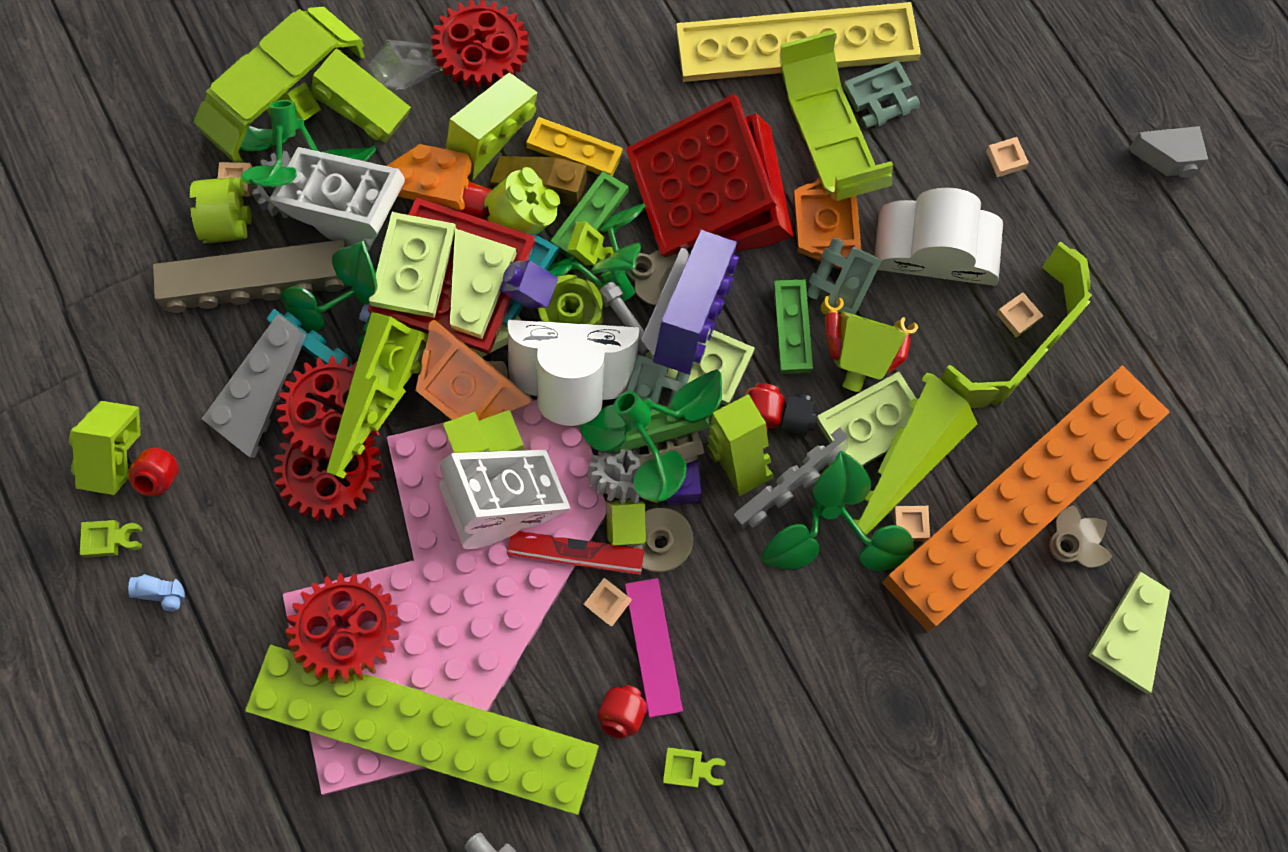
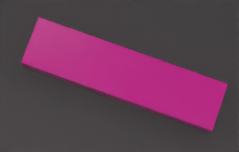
[625,578,683,719]

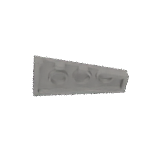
[202,314,307,458]
[734,427,848,529]

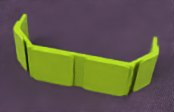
[194,7,365,163]
[780,30,893,201]
[940,241,1092,408]

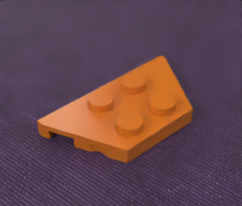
[387,144,472,211]
[793,178,861,270]
[416,320,533,421]

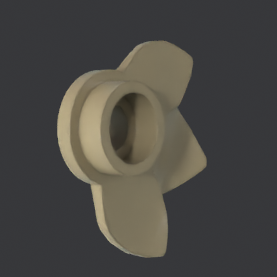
[626,250,678,306]
[1049,505,1112,568]

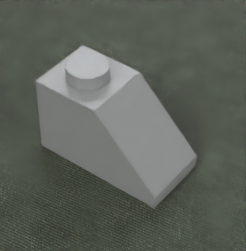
[1130,126,1208,178]

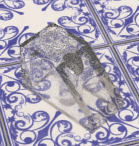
[368,39,443,89]

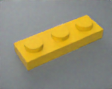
[526,117,623,177]

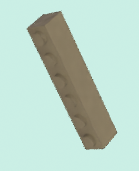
[153,240,352,313]

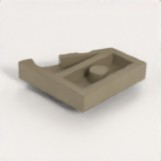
[638,432,704,465]

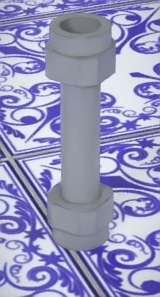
[599,282,649,355]

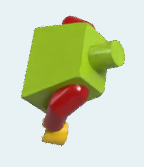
[821,296,918,392]

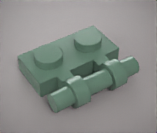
[843,60,920,129]
[807,237,882,315]
[627,354,691,411]

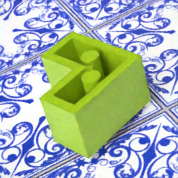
[69,401,140,495]
[443,409,525,453]

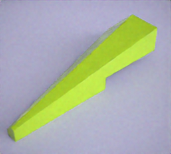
[327,312,428,478]
[854,373,977,535]

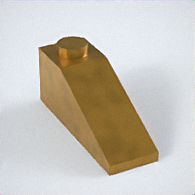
[490,156,587,208]

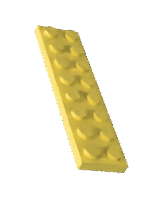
[676,2,921,82]

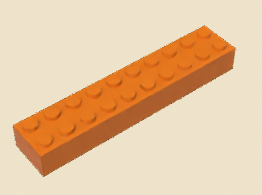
[882,365,1170,632]

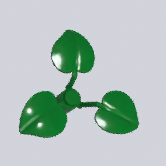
[240,100,376,187]
[547,203,646,302]
[280,241,378,350]
[579,369,722,503]
[760,451,915,571]

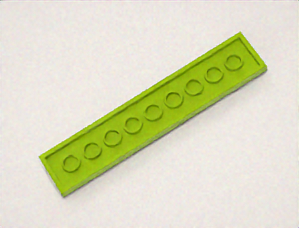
[245,645,599,815]

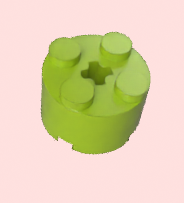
[484,167,560,235]
[190,177,252,244]
[538,275,603,325]

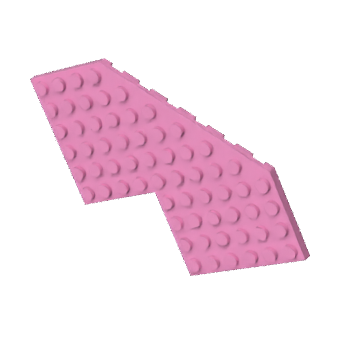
[283,400,607,795]

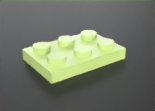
[369,212,456,318]
[645,330,755,406]
[816,372,917,466]

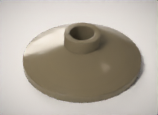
[627,508,693,572]

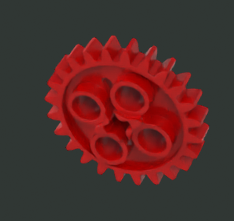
[431,0,529,90]
[276,356,385,461]
[273,424,383,521]
[286,573,401,684]

